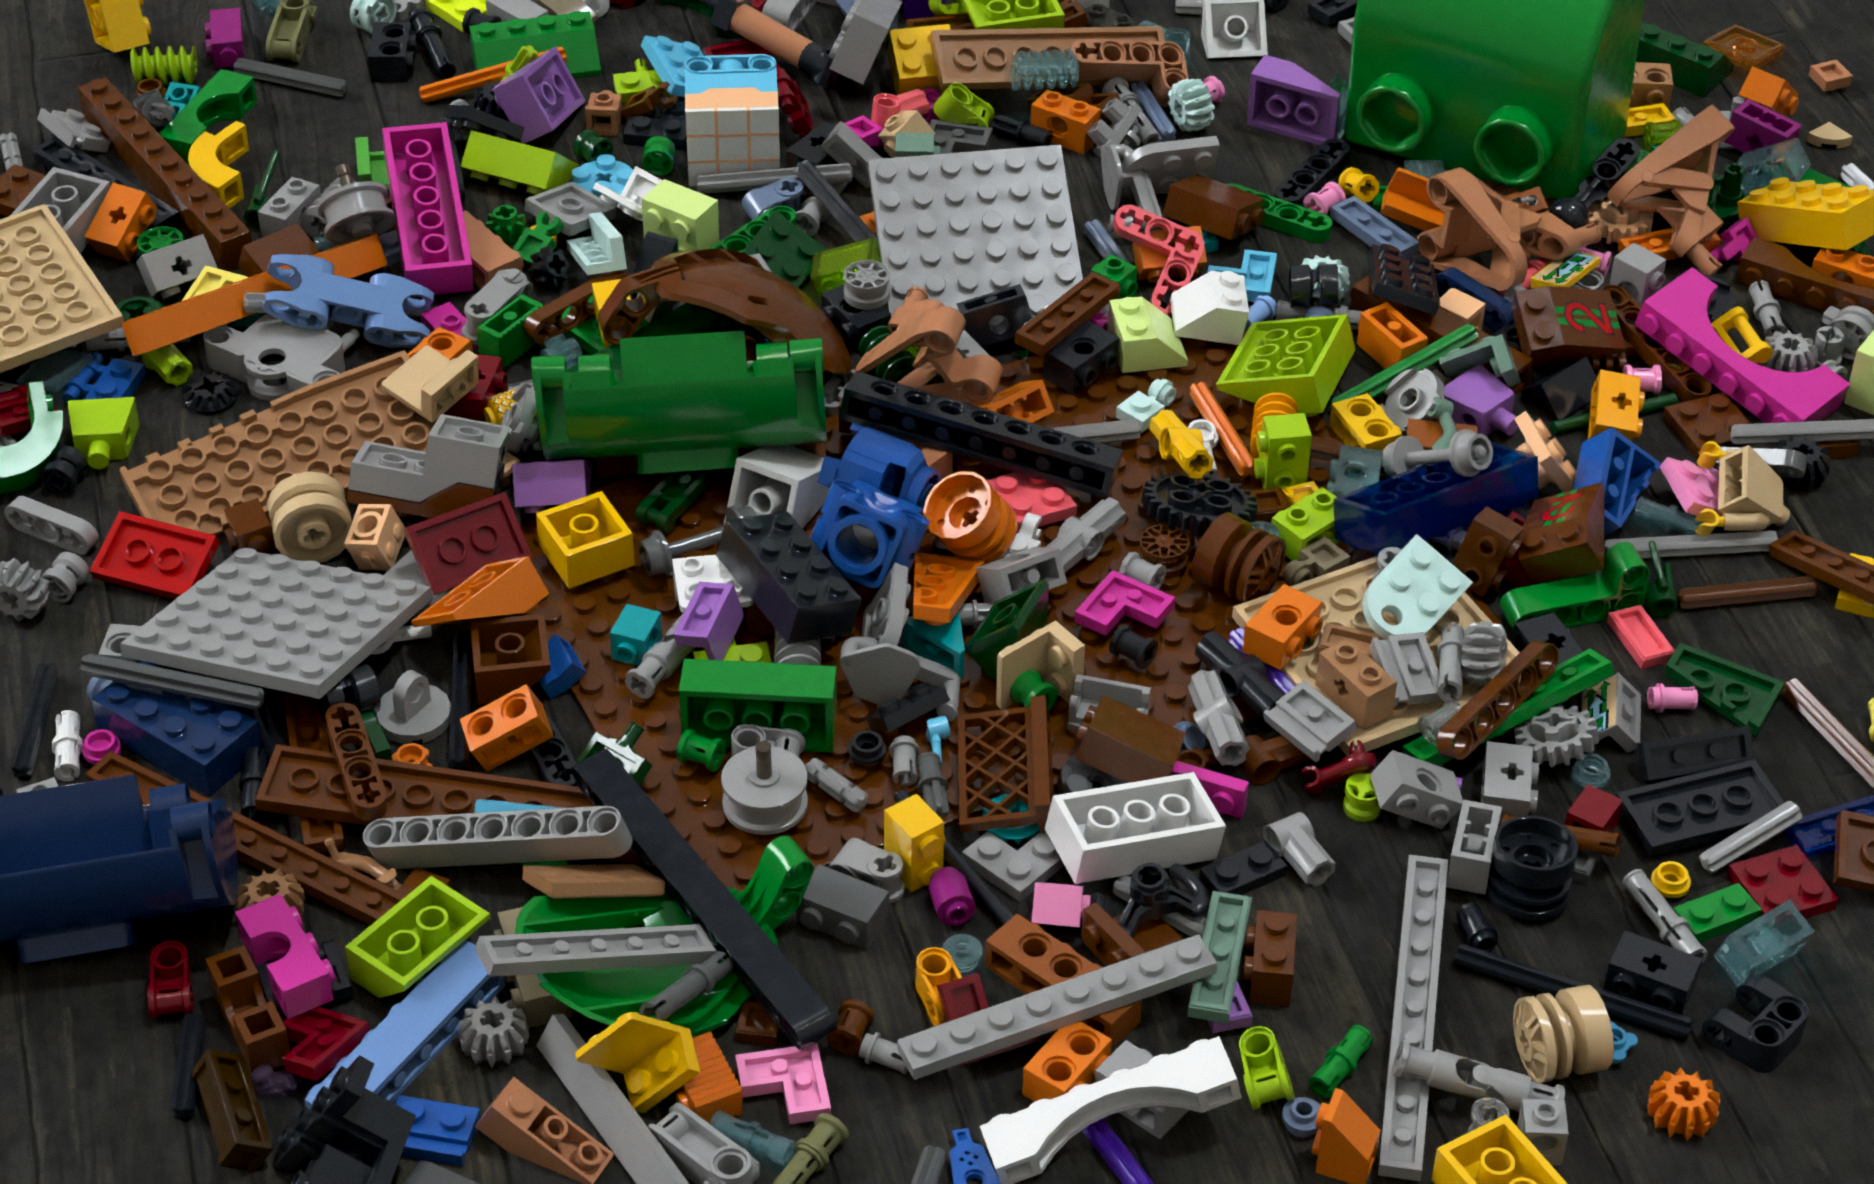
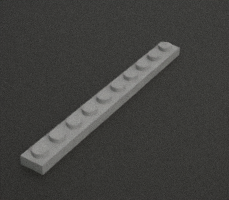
[1378,854,1448,1181]

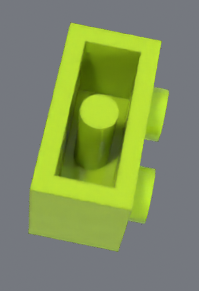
[1254,413,1312,489]
[1270,487,1353,561]

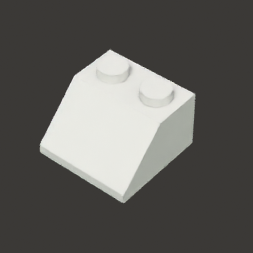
[1170,271,1249,345]

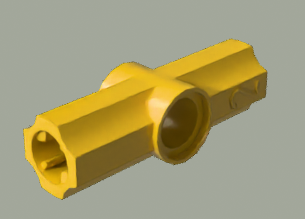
[1149,410,1214,479]

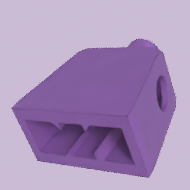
[1435,364,1519,436]

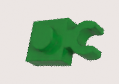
[512,211,564,266]

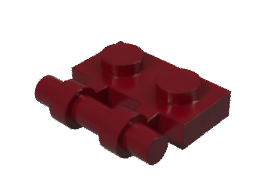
[777,68,814,138]

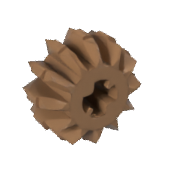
[236,868,305,918]

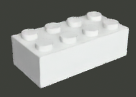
[1045,772,1226,884]

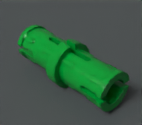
[1308,1025,1374,1098]

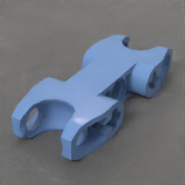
[262,254,434,348]

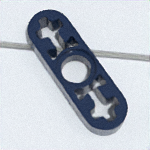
[1436,267,1514,331]

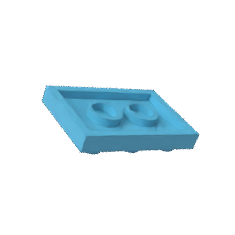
[641,35,704,97]

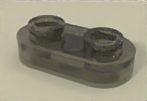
[1083,4,1137,27]

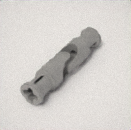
[625,613,695,699]
[1392,1039,1565,1112]

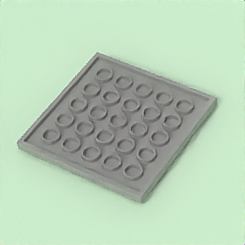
[867,145,1083,325]
[120,548,432,699]

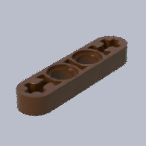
[523,270,629,345]
[325,703,387,821]

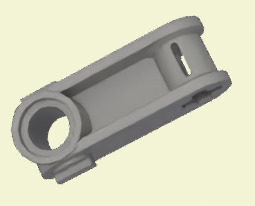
[461,268,533,345]
[647,1103,760,1184]

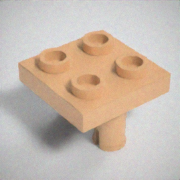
[1500,411,1576,499]

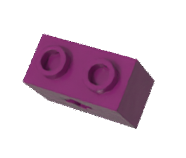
[1724,99,1802,168]

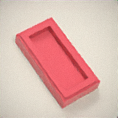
[1607,605,1675,670]

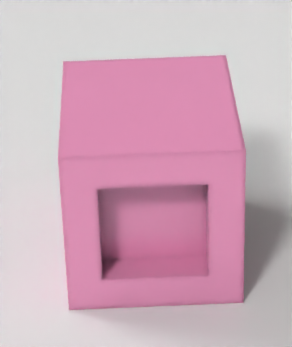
[1032,882,1091,927]

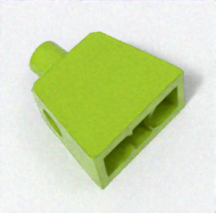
[68,397,140,469]

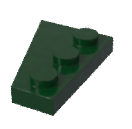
[1664,643,1785,738]

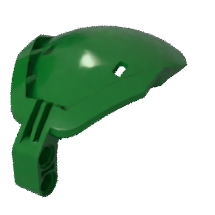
[515,836,814,1037]

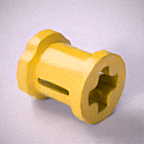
[1338,167,1379,203]

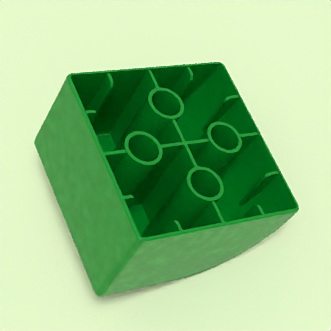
[1344,0,1645,201]

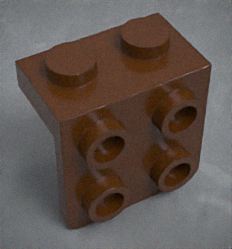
[1081,902,1183,966]

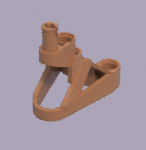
[1607,104,1735,276]
[1417,168,1602,291]
[850,286,1003,406]

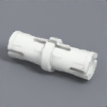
[52,710,83,781]

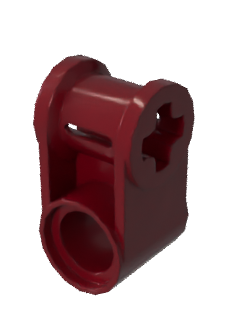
[147,940,194,1020]

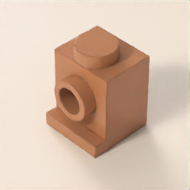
[585,90,623,136]

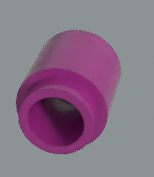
[928,867,976,925]

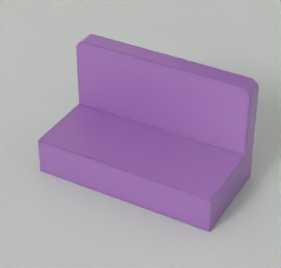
[673,581,744,660]

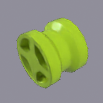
[1343,773,1381,822]

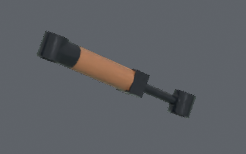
[698,0,845,90]

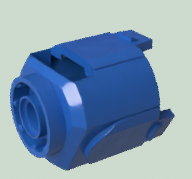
[817,423,941,516]

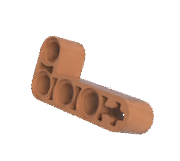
[1062,39,1189,108]

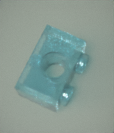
[1327,445,1383,523]

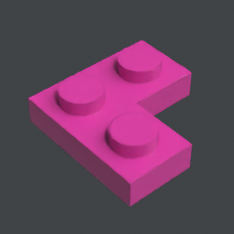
[1074,570,1175,636]

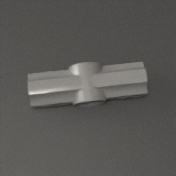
[1046,497,1126,573]
[1188,670,1250,766]

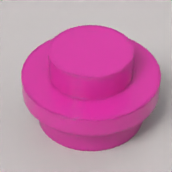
[82,729,122,764]

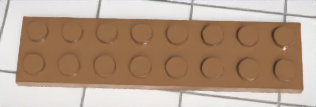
[929,26,1165,90]

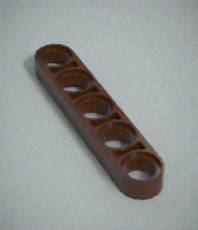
[1601,284,1712,402]
[1437,641,1559,760]

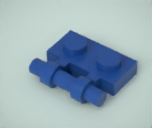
[62,352,146,404]

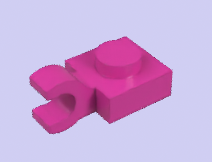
[1710,217,1760,262]

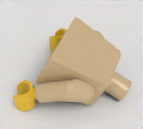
[1695,441,1790,536]

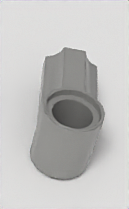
[1263,812,1336,887]

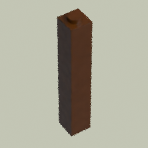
[1350,275,1533,396]

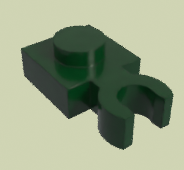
[361,711,393,761]

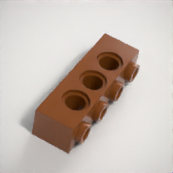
[985,913,1142,1049]

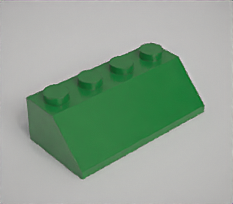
[469,11,601,78]

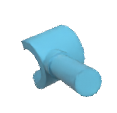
[926,716,950,766]

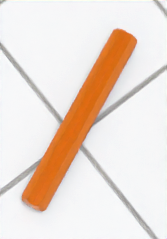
[1189,381,1254,478]

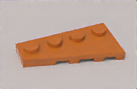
[913,552,985,626]

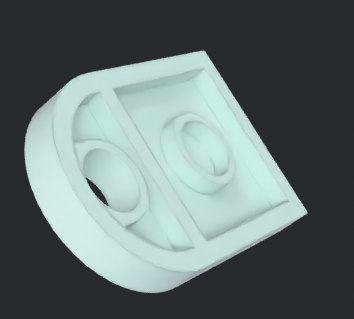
[1362,534,1473,639]

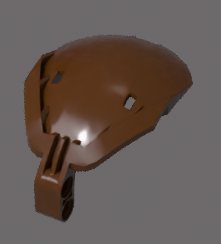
[598,248,853,374]

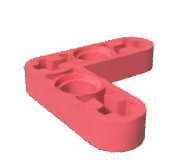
[1113,204,1205,316]

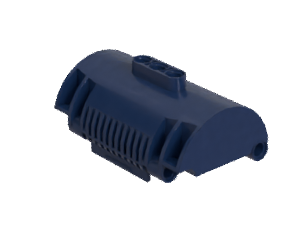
[0,774,238,963]

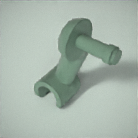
[1426,397,1458,471]

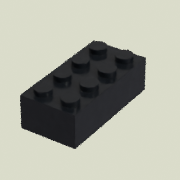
[716,512,862,644]

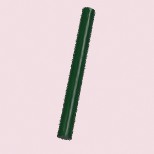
[1550,393,1678,435]

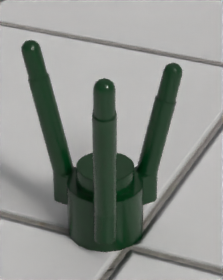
[243,150,280,229]
[1642,541,1678,618]

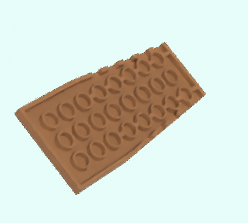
[120,350,437,536]

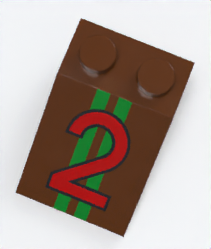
[1511,286,1626,368]
[1519,482,1604,585]

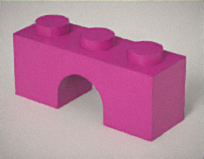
[235,894,336,1019]

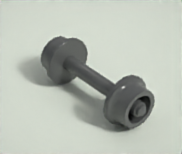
[638,506,757,577]

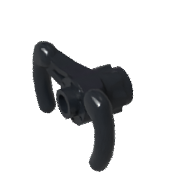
[1090,863,1210,939]

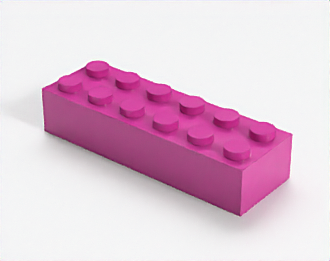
[382,122,473,297]

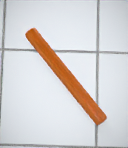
[419,47,567,103]

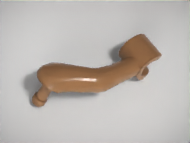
[325,838,401,891]

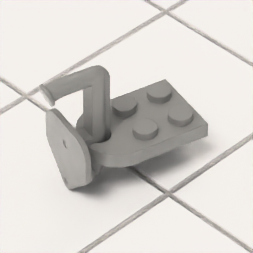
[1100,136,1220,233]
[840,563,960,722]

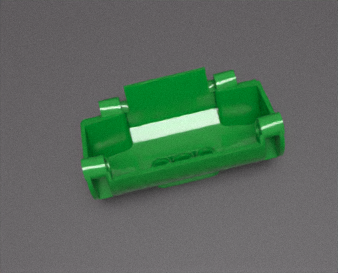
[531,330,827,474]

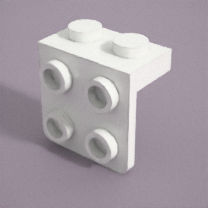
[593,166,663,221]
[672,555,753,613]

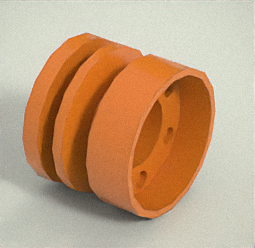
[923,471,1018,564]

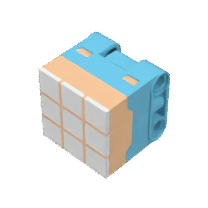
[684,54,780,186]

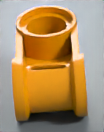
[915,947,962,1026]

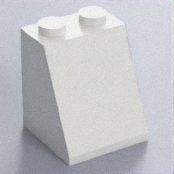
[724,445,829,529]

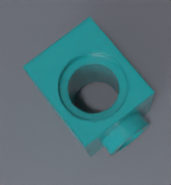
[610,604,663,666]

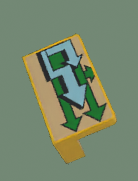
[1530,252,1600,289]

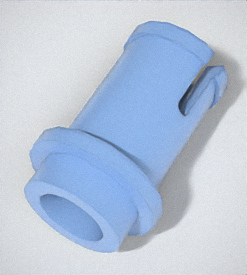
[1245,295,1277,332]

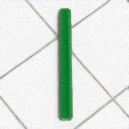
[1331,324,1479,405]

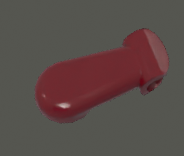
[1302,740,1376,796]

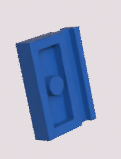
[395,1095,481,1167]

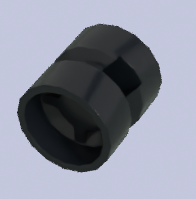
[1289,264,1338,308]
[315,664,381,724]

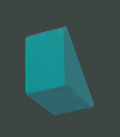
[902,614,965,680]

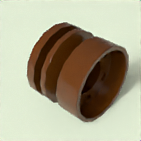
[1192,512,1286,603]

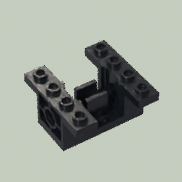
[274,1055,416,1184]

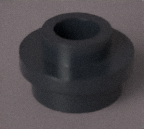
[848,730,886,766]

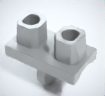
[1087,98,1142,157]

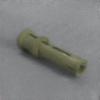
[772,1113,849,1184]

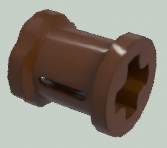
[827,999,875,1055]

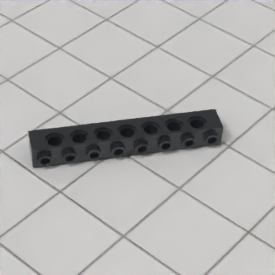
[839,371,1123,499]

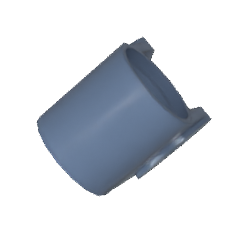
[741,177,804,220]

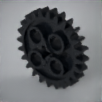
[1141,470,1258,536]

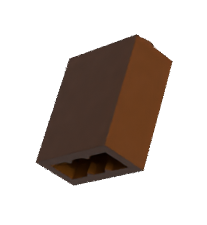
[1163,174,1265,240]
[1073,695,1186,783]

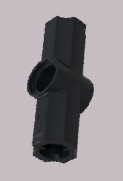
[1195,630,1285,721]

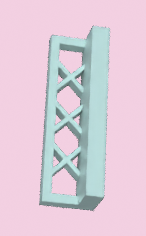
[566,212,627,275]

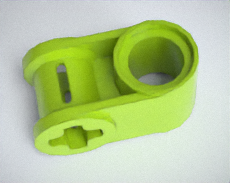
[933,82,994,127]
[1239,1026,1295,1110]

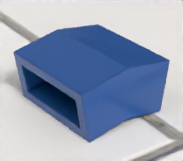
[539,634,587,700]

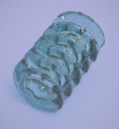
[1010,49,1079,91]

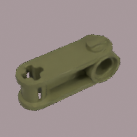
[266,0,318,63]

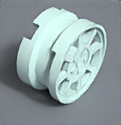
[350,0,397,34]

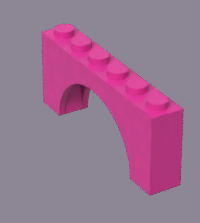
[1634,267,1850,423]

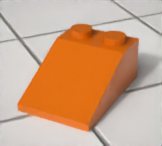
[411,556,549,627]

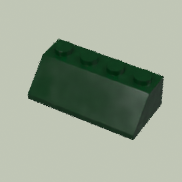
[1636,22,1734,98]

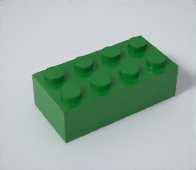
[679,659,837,752]

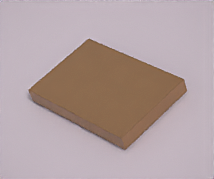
[522,864,665,899]

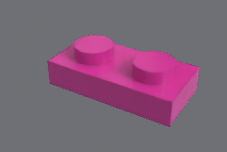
[1170,761,1249,819]

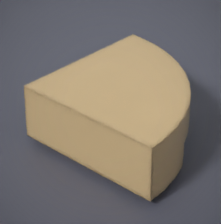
[1807,122,1853,149]

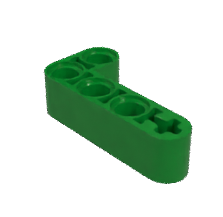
[1499,542,1650,631]

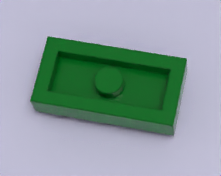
[1673,883,1762,943]

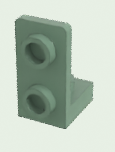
[1438,334,1521,387]

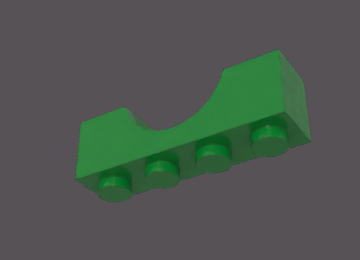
[159,69,257,165]

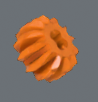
[1647,1067,1721,1141]

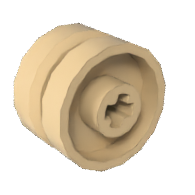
[267,471,352,563]

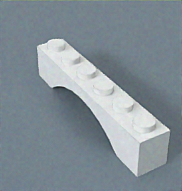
[980,1036,1242,1184]

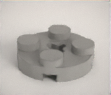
[1381,368,1445,436]
[500,382,538,453]

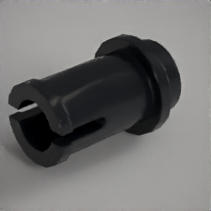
[1456,903,1498,952]

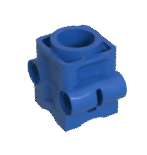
[810,479,930,588]

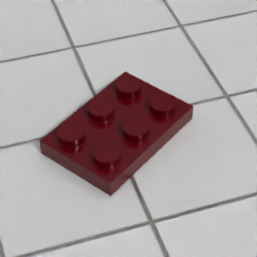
[404,492,533,597]

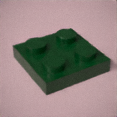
[742,210,827,288]

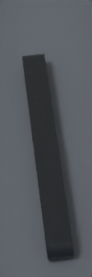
[571,748,837,1051]

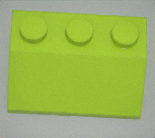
[460,130,579,195]
[345,876,490,998]

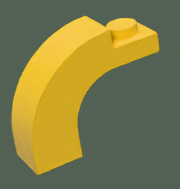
[188,121,249,209]

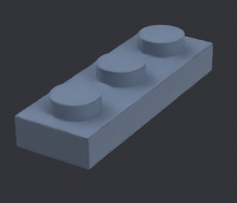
[1330,195,1420,256]

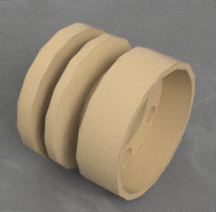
[1513,985,1614,1083]

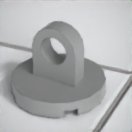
[375,670,451,744]

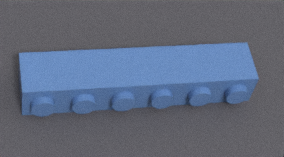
[305,940,505,1108]

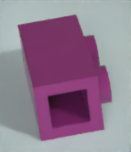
[205,8,245,69]

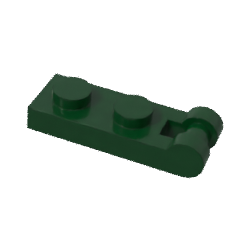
[635,469,719,533]

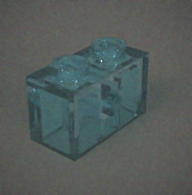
[1736,138,1811,196]
[1714,900,1815,987]

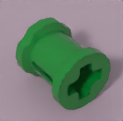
[676,729,726,772]

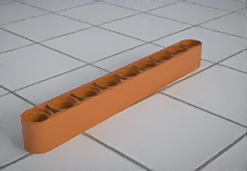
[121,233,388,356]

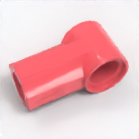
[871,89,929,128]

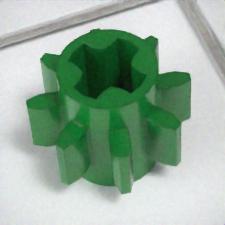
[486,205,526,245]

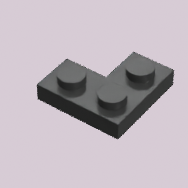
[929,119,992,154]

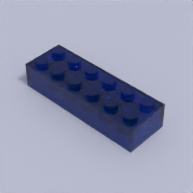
[1333,442,1539,556]

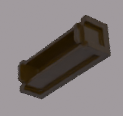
[191,1049,273,1172]

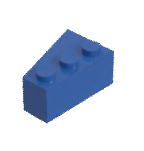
[1572,427,1661,536]

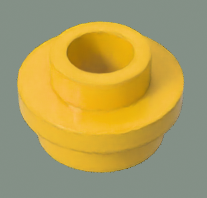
[1650,861,1691,898]

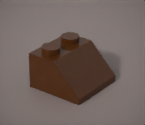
[470,613,551,705]

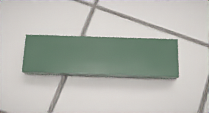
[1188,891,1252,1023]

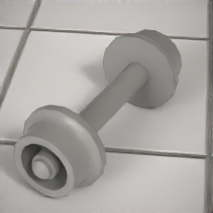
[1382,429,1493,482]

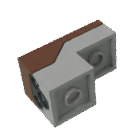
[346,414,511,520]

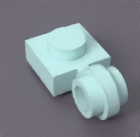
[1116,379,1177,432]

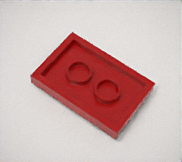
[89,511,220,600]

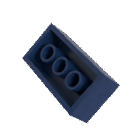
[91,661,262,797]

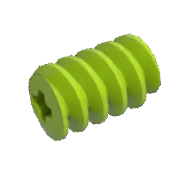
[130,45,198,85]

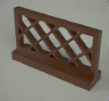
[957,695,1054,833]

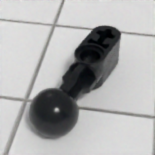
[1548,138,1640,229]

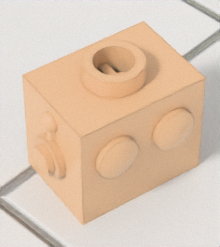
[344,504,405,571]

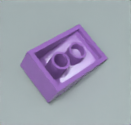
[492,47,585,144]
[1246,55,1341,145]
[512,458,593,513]

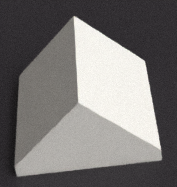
[1201,0,1268,59]

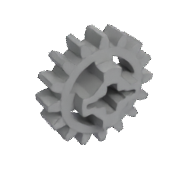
[1514,704,1599,767]

